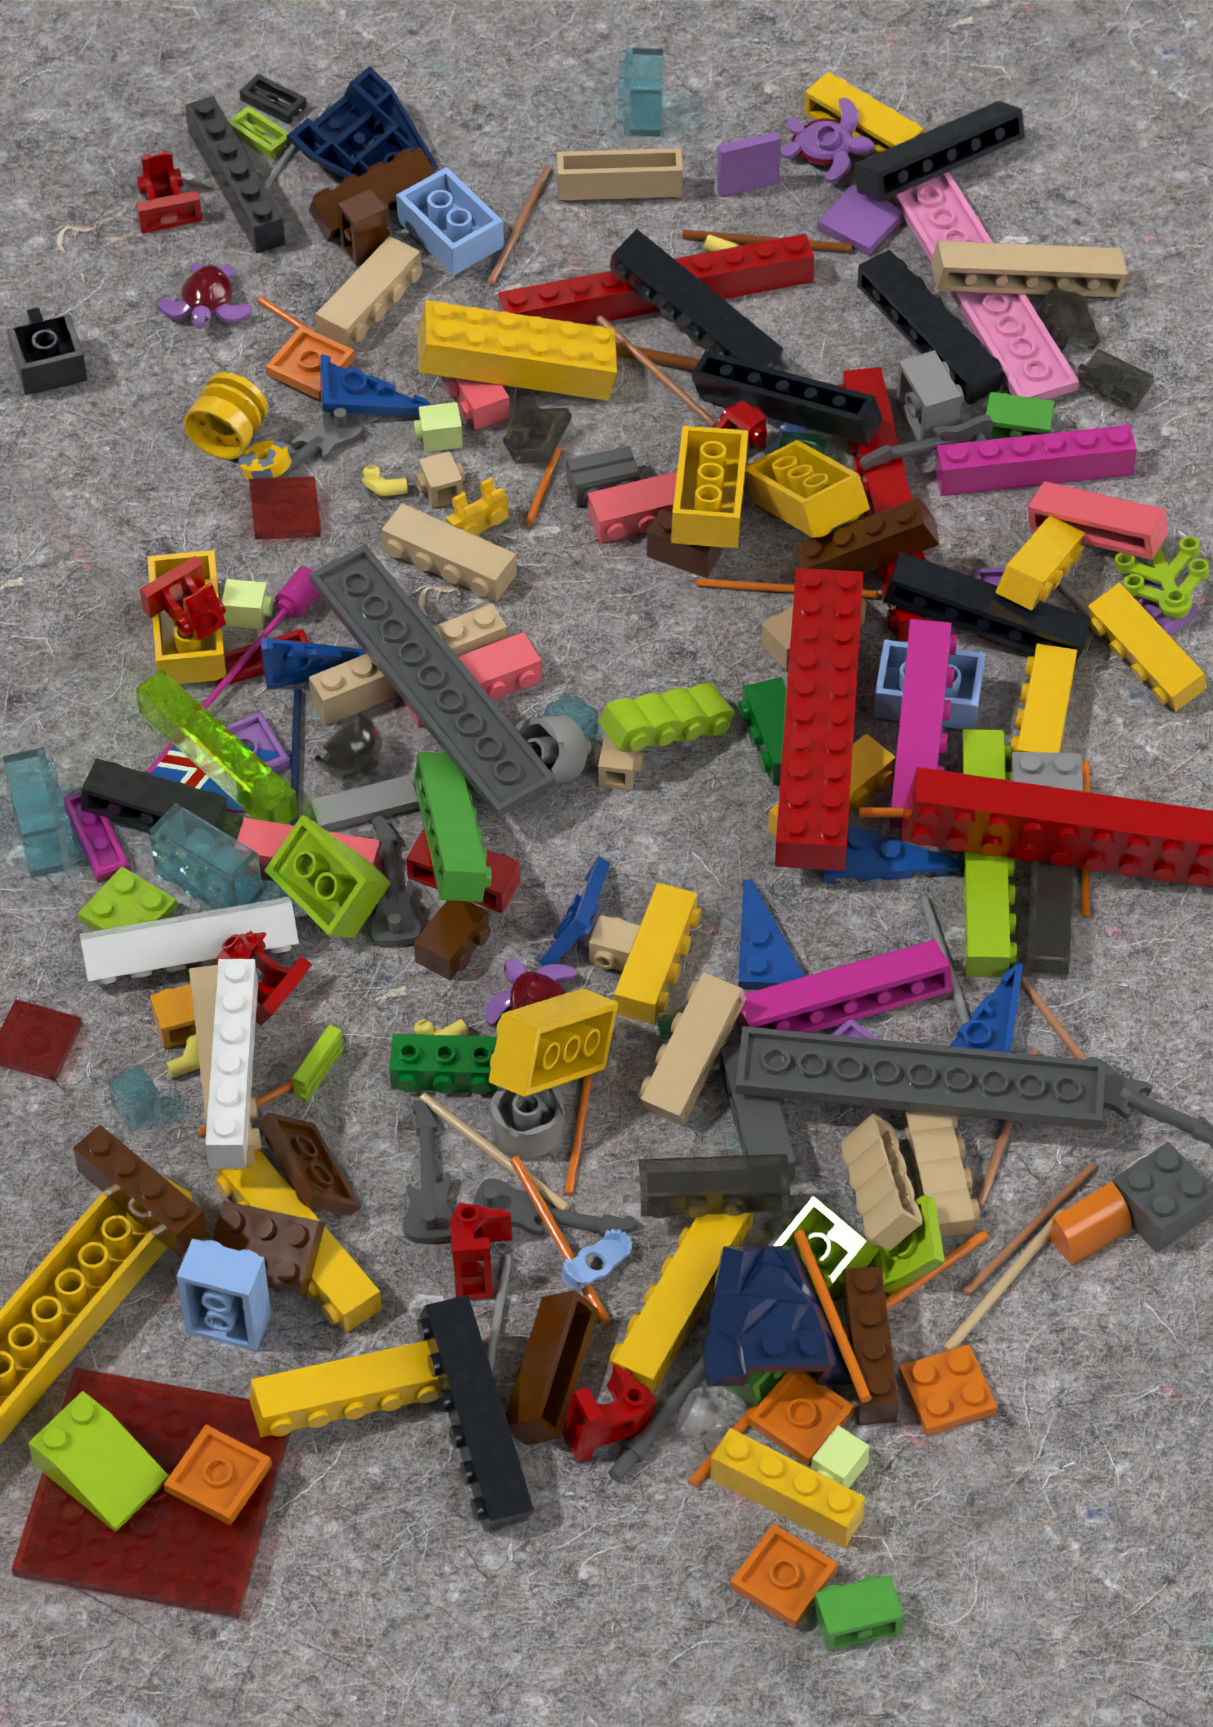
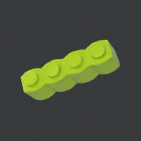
[598,683,736,752]

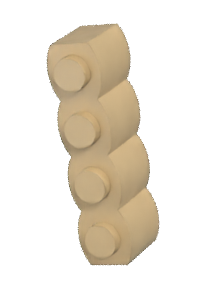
[902,1110,980,1237]
[841,1113,922,1251]

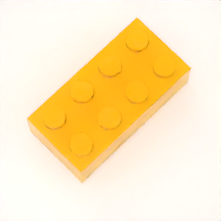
[671,425,748,548]
[745,440,870,538]
[147,550,226,686]
[489,988,619,1097]

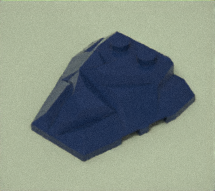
[702,1246,853,1387]

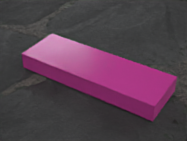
[61,792,130,883]

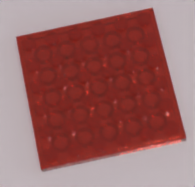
[12,1367,291,1618]

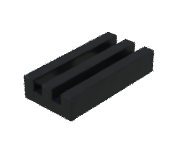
[239,74,307,125]

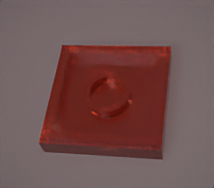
[249,476,321,540]
[0,999,83,1081]

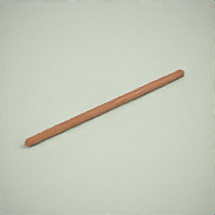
[487,165,552,286]
[597,316,718,428]
[1009,964,1087,1060]
[977,1047,1039,1210]
[963,1163,1096,1295]

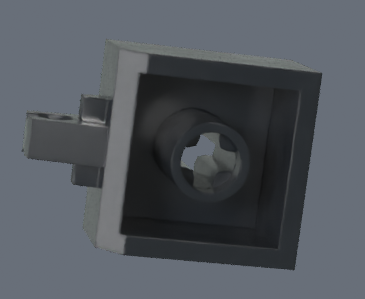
[7,307,88,396]

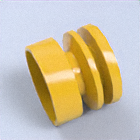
[183,372,268,460]

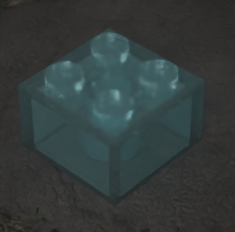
[618,48,663,137]

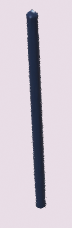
[289,688,302,826]

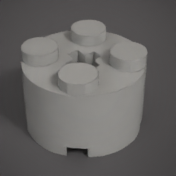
[515,714,591,784]
[490,1086,564,1160]

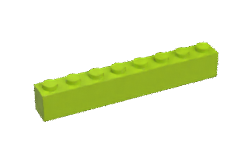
[961,729,1017,977]

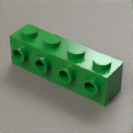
[390,1033,498,1095]

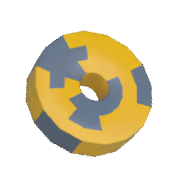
[238,440,292,482]

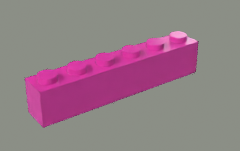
[935,425,1137,496]
[890,619,958,828]
[736,939,952,1033]

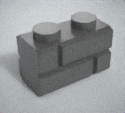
[566,446,640,506]

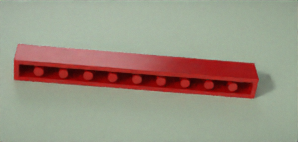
[498,233,814,325]
[837,367,939,642]

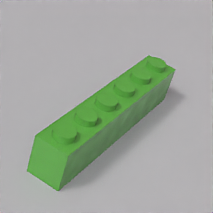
[414,752,492,902]

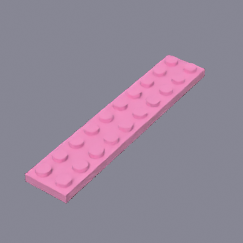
[891,172,1079,400]

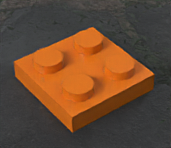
[265,326,355,400]
[898,1344,997,1436]
[748,1372,855,1466]
[164,1425,272,1526]
[730,1523,838,1629]

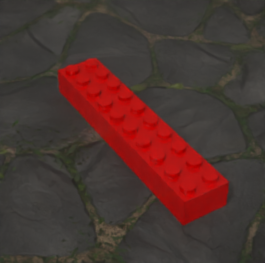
[775,568,863,871]
[902,767,1213,887]

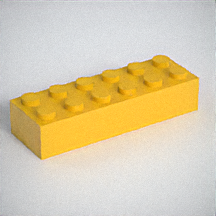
[418,300,617,401]

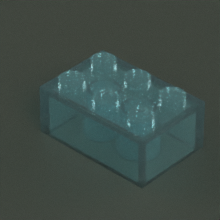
[3,747,76,878]
[149,803,263,910]

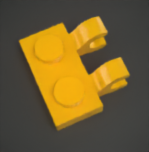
[446,477,509,536]

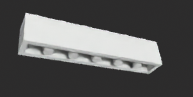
[80,897,299,985]
[205,959,258,1169]

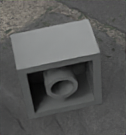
[1112,1141,1213,1253]

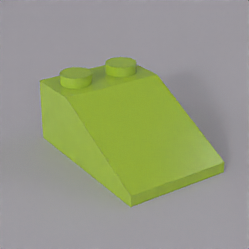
[264,815,391,938]
[773,1196,880,1300]
[28,1391,169,1532]

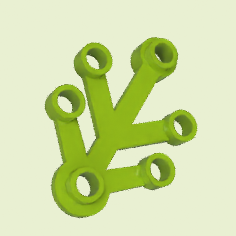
[1115,536,1209,619]

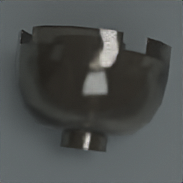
[315,712,382,780]

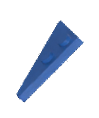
[319,355,435,417]
[260,638,366,690]
[823,824,962,884]
[539,856,610,966]
[738,880,805,990]
[949,962,1023,1052]

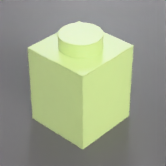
[414,402,463,452]
[222,579,273,630]
[811,1426,870,1488]

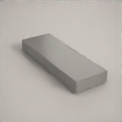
[310,775,419,831]

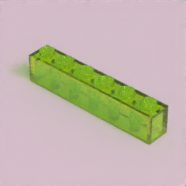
[136,670,299,824]

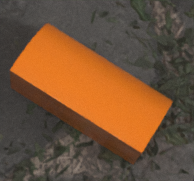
[1049,1181,1132,1266]

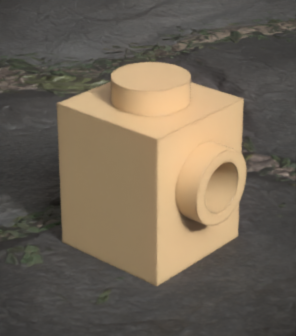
[415,451,465,509]
[594,734,644,791]
[584,915,640,971]

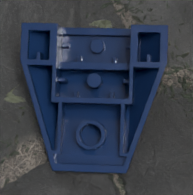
[286,66,438,178]

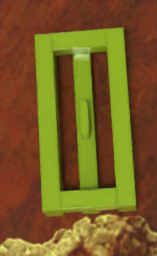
[228,106,292,160]
[292,1024,344,1103]

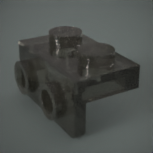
[1036,288,1101,352]
[1077,348,1154,411]
[503,396,572,464]

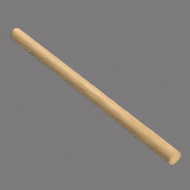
[419,1092,571,1211]
[942,1209,1064,1352]

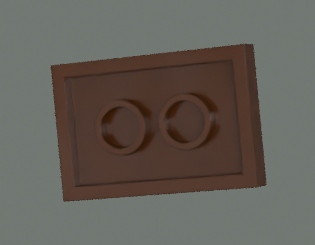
[259,1112,361,1216]
[212,1201,325,1296]

